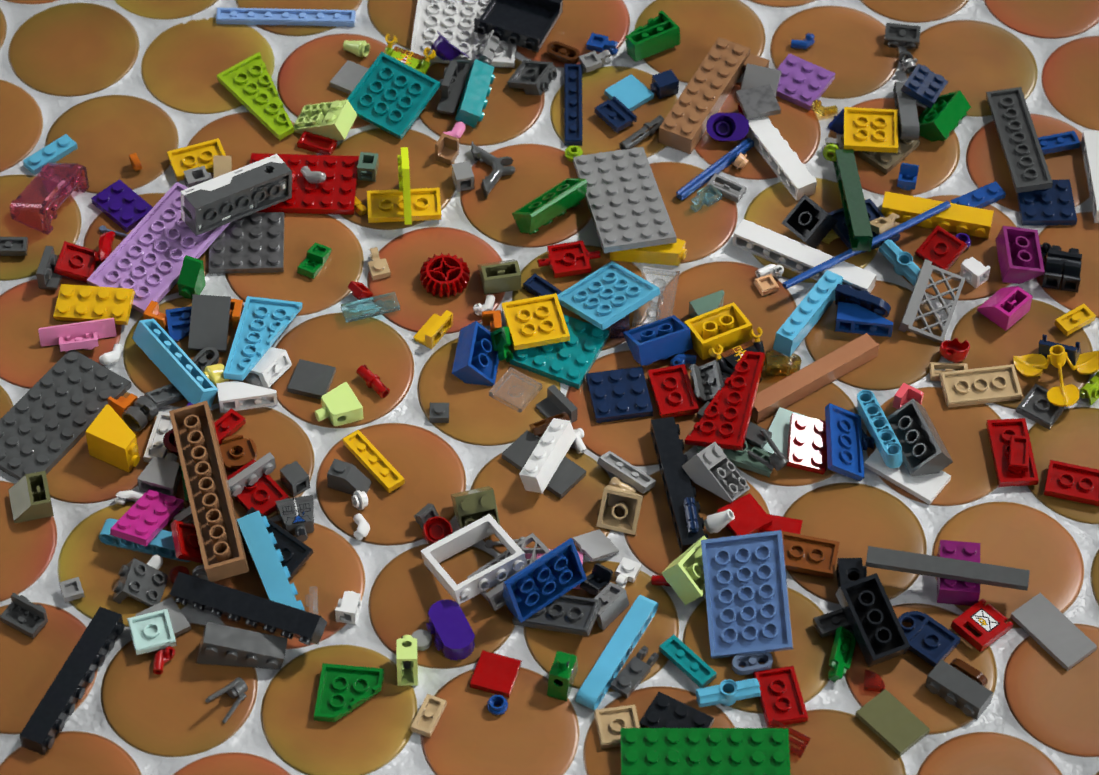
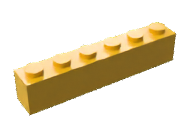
[881,191,994,239]

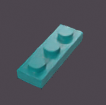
[659,635,717,688]

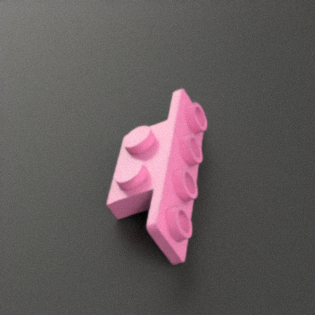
[38,318,117,352]

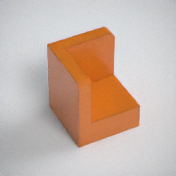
[143,300,168,331]
[107,393,138,418]

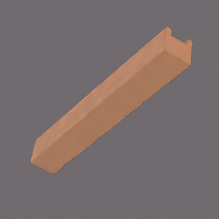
[751,333,879,423]

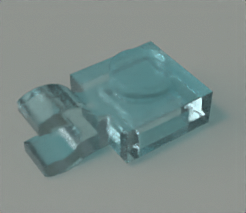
[690,184,723,212]

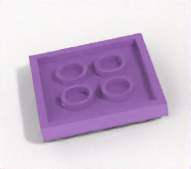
[776,53,835,110]

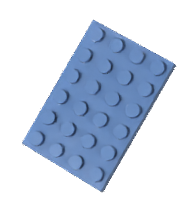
[701,530,793,659]

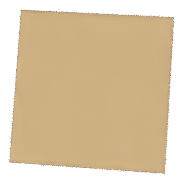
[594,704,640,749]

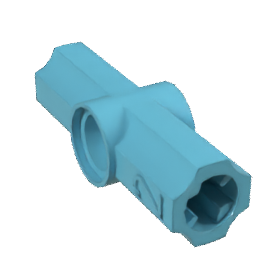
[879,239,920,286]
[696,678,761,708]

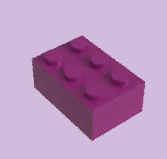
[937,540,980,606]

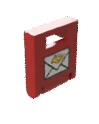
[950,599,1014,653]

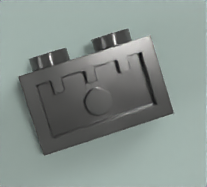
[36,246,62,290]

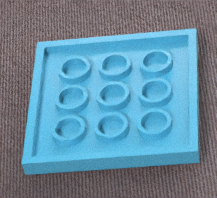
[557,261,660,330]

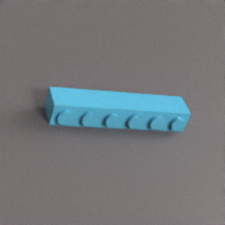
[773,270,844,357]
[132,319,218,407]
[237,510,305,611]

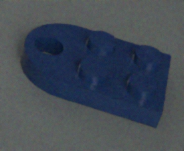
[835,284,891,318]
[898,611,961,668]

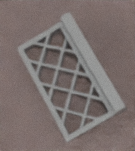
[898,259,966,343]
[467,533,552,611]

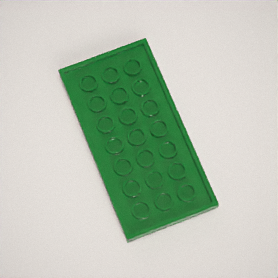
[620,728,791,775]

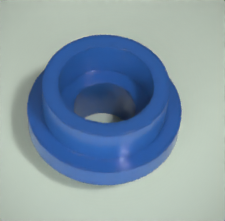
[487,695,508,715]

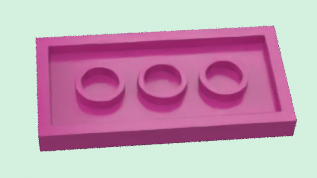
[110,489,184,546]

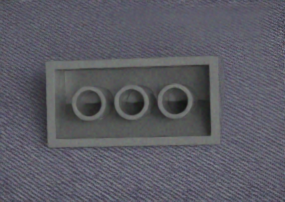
[887,398,953,476]

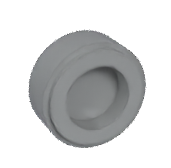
[412,629,432,650]

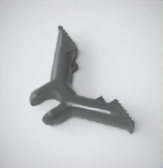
[471,141,515,199]

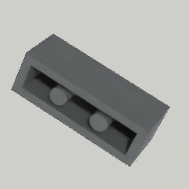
[925,659,993,720]

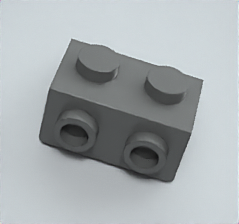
[884,23,921,50]
[690,360,724,403]
[0,593,48,639]

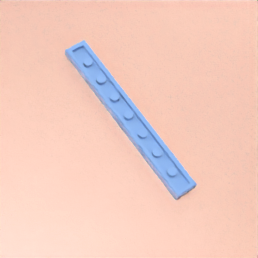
[216,8,356,27]

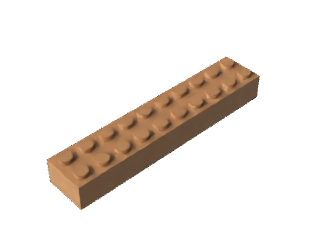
[169,401,249,582]

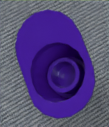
[431,31,470,61]
[706,113,750,141]

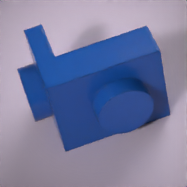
[897,163,919,191]

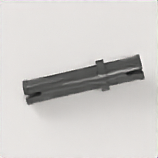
[619,115,665,150]

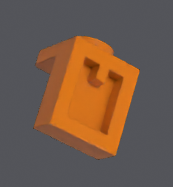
[229,299,244,329]
[482,310,502,332]

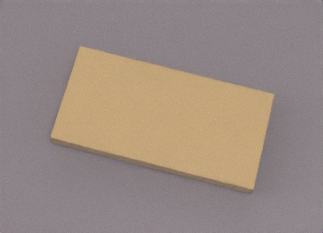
[939,364,1023,408]

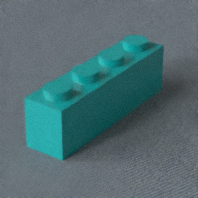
[455,59,495,128]

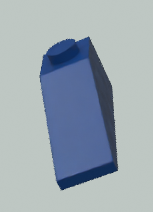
[835,302,893,337]

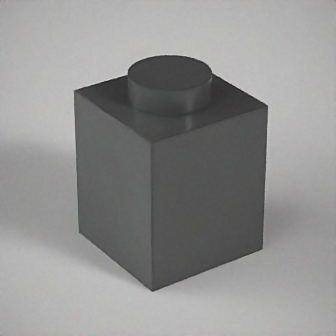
[280,461,310,497]

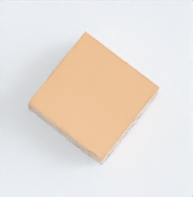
[754,274,779,296]

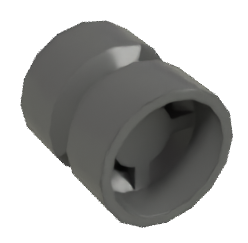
[122,396,159,432]

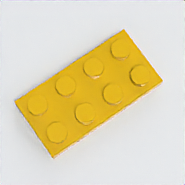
[367,188,442,223]
[53,284,135,325]

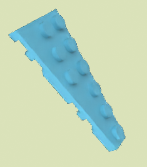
[223,296,303,381]

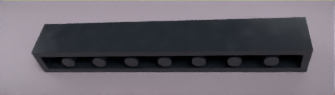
[650,417,708,554]
[170,572,327,645]
[19,607,125,755]

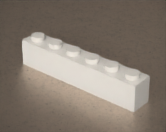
[746,116,817,201]
[1081,130,1099,223]

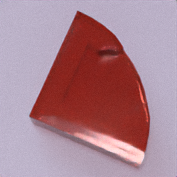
[864,669,885,692]

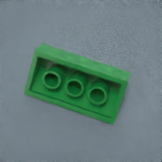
[512,178,588,234]

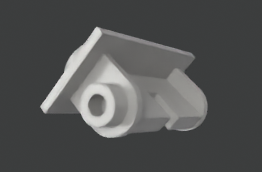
[475,30,500,64]

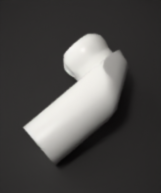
[99,344,123,365]
[353,513,370,540]

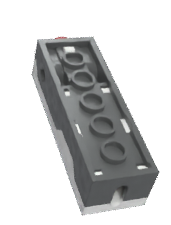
[180,154,296,236]

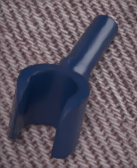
[862,429,874,451]

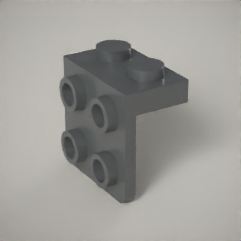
[113,558,168,607]

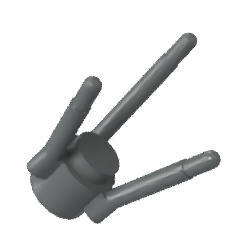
[747,429,789,471]
[205,677,248,723]

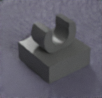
[414,503,439,529]

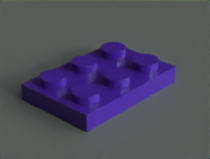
[91,179,153,232]

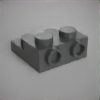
[507,60,557,95]

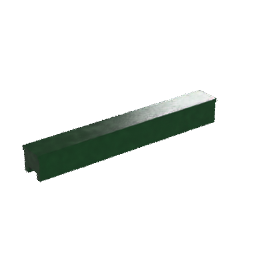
[833,149,873,252]

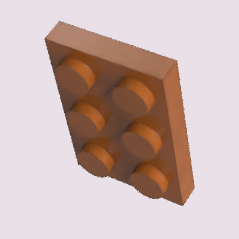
[782,531,840,578]

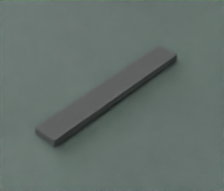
[865,546,1030,591]

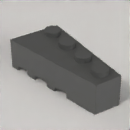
[196,622,287,670]

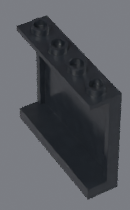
[474,0,563,52]

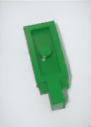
[828,626,856,682]

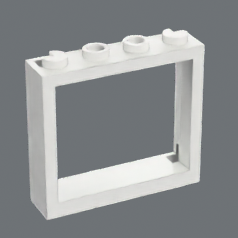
[421,514,528,605]

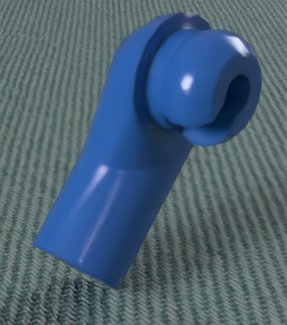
[791,33,815,49]
[670,354,697,366]

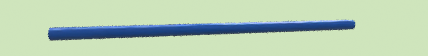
[783,201,951,289]

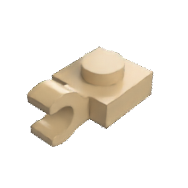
[870,213,900,234]
[368,247,391,281]

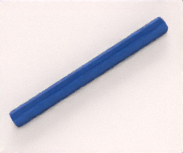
[676,138,754,200]

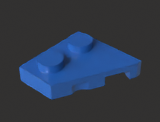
[165,306,192,343]

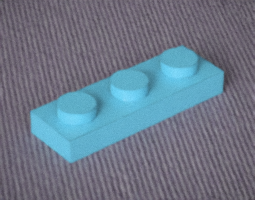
[23,134,78,175]

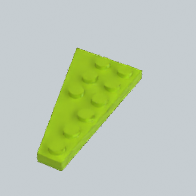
[217,52,294,141]

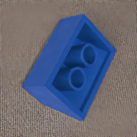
[623,315,693,366]
[452,321,499,386]

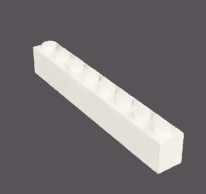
[732,219,877,293]

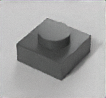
[429,403,449,423]

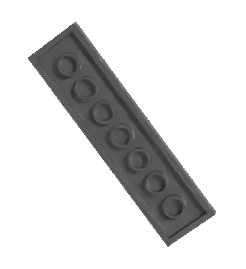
[986,87,1053,193]

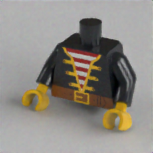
[709,327,765,383]

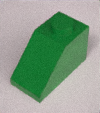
[177,255,206,299]

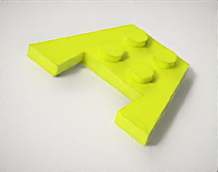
[397,147,412,225]

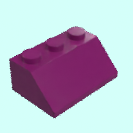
[995,226,1045,284]

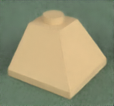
[596,485,643,535]

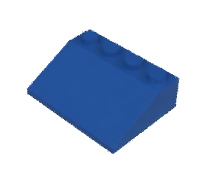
[503,538,587,623]

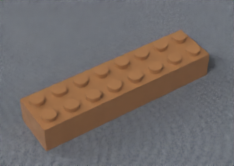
[658,37,751,155]

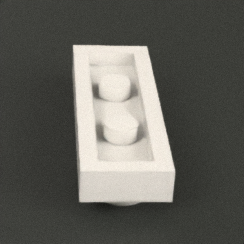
[143,411,173,462]

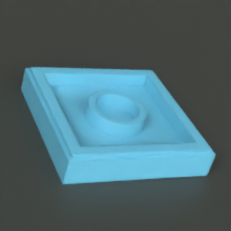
[604,74,654,112]

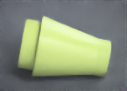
[343,40,370,58]

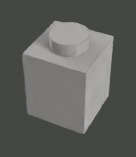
[452,161,474,192]

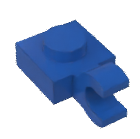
[586,33,618,55]

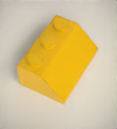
[684,302,752,360]

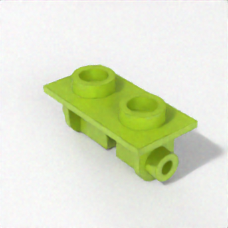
[1079,371,1099,405]

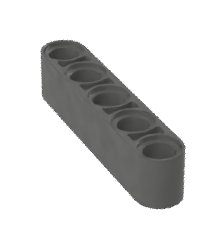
[893,82,920,140]

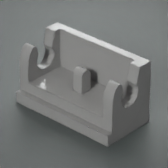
[594,582,629,630]

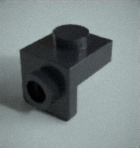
[580,563,613,596]

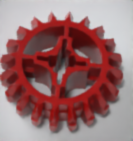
[420,252,470,298]

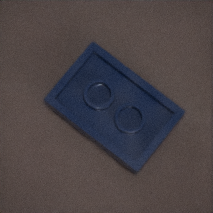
[901,63,948,108]

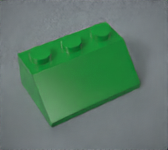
[918,90,971,142]

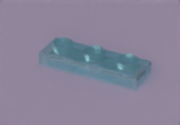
[341,292,400,323]

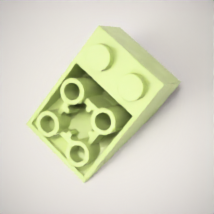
[293,99,357,141]

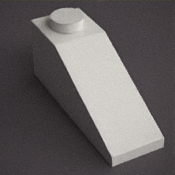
[216,381,278,413]

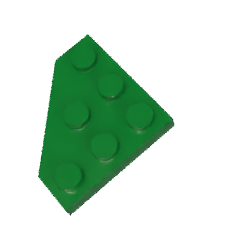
[314,663,384,722]

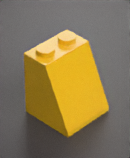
[85,404,140,473]

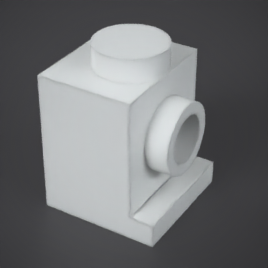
[960,257,991,289]
[335,591,361,625]

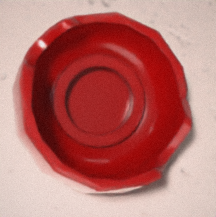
[939,338,970,363]
[422,516,453,545]

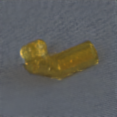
[812,100,838,116]

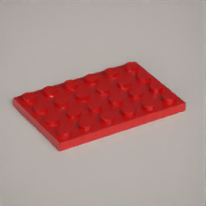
[250,153,359,215]

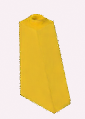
[610,238,687,266]

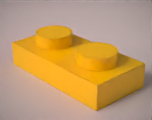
[1054,304,1096,336]

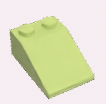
[662,536,707,605]

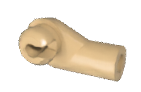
[609,477,636,493]

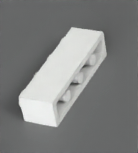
[519,418,576,493]

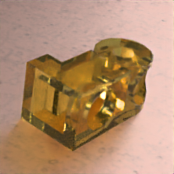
[765,351,801,376]

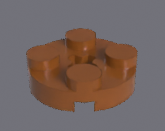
[220,435,257,472]

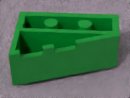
[626,10,680,62]

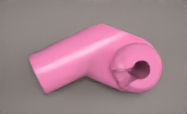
[443,121,466,138]

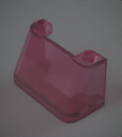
[9,163,89,235]

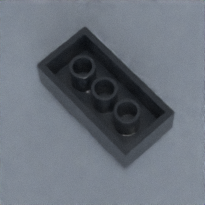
[836,573,910,667]

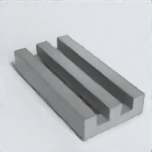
[706,173,747,203]

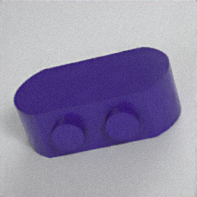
[426,599,475,660]

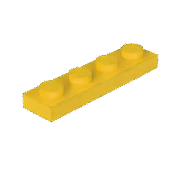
[343,430,405,493]

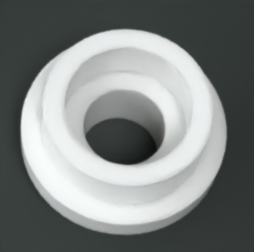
[351,490,369,510]

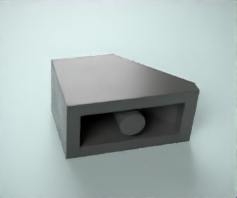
[327,459,372,495]

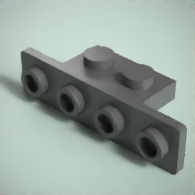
[437,60,472,115]

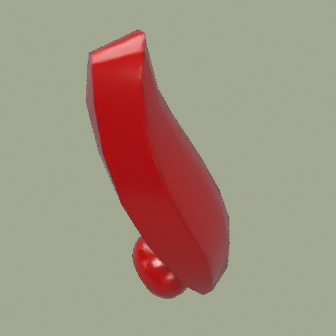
[94,231,116,262]

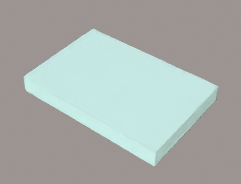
[762,407,807,458]

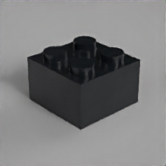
[782,194,838,249]

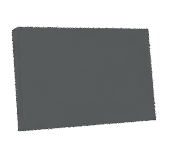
[188,294,231,352]

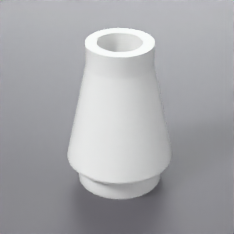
[704,509,735,534]

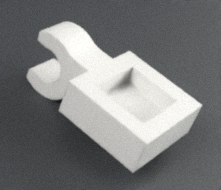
[615,557,642,588]

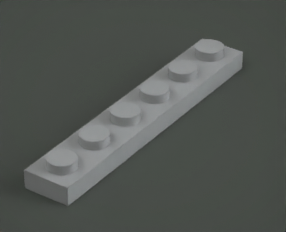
[173,452,276,524]

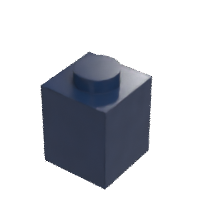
[650,70,679,99]

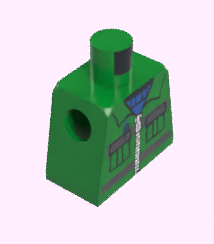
[547,651,578,701]

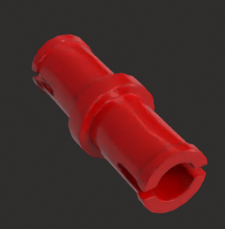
[356,364,390,398]

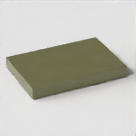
[855,689,930,756]

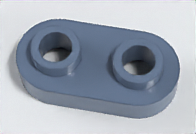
[732,652,773,675]

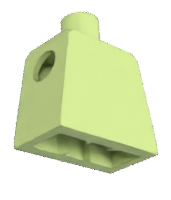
[314,382,364,427]
[396,635,418,686]

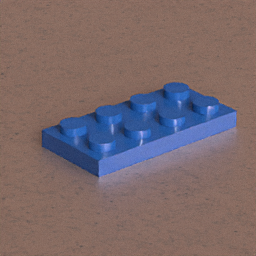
[825,403,865,481]

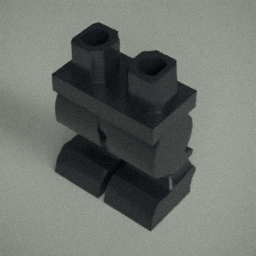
[1042,245,1082,293]

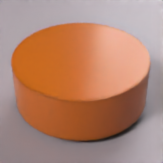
[129,153,142,171]

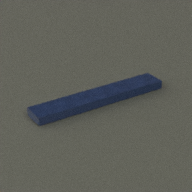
[564,64,583,146]

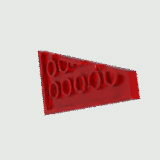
[685,351,765,451]

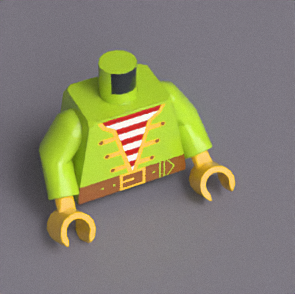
[384,34,436,74]

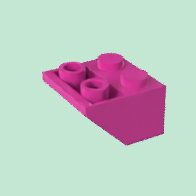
[977,286,1033,331]

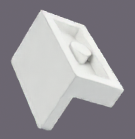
[250,347,292,388]

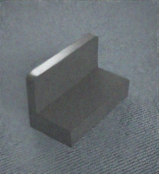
[536,384,578,424]

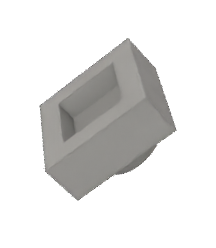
[59,577,85,603]

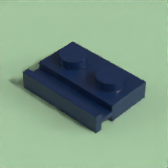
[594,96,637,133]

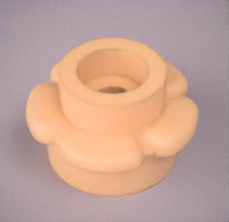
[732,153,748,169]

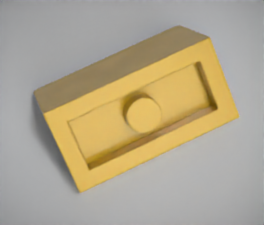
[414,310,453,349]

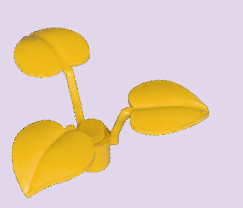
[1013,345,1099,407]

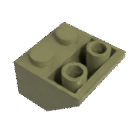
[478,259,521,295]
[8,471,54,524]
[451,486,500,529]

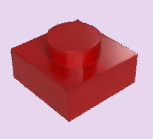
[348,281,373,300]

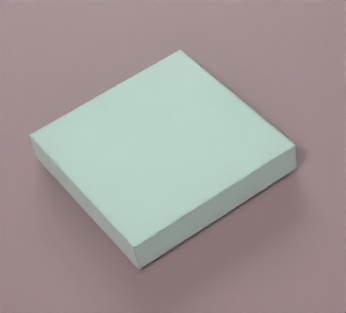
[127,609,177,655]

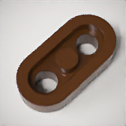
[547,41,580,64]
[949,658,988,687]

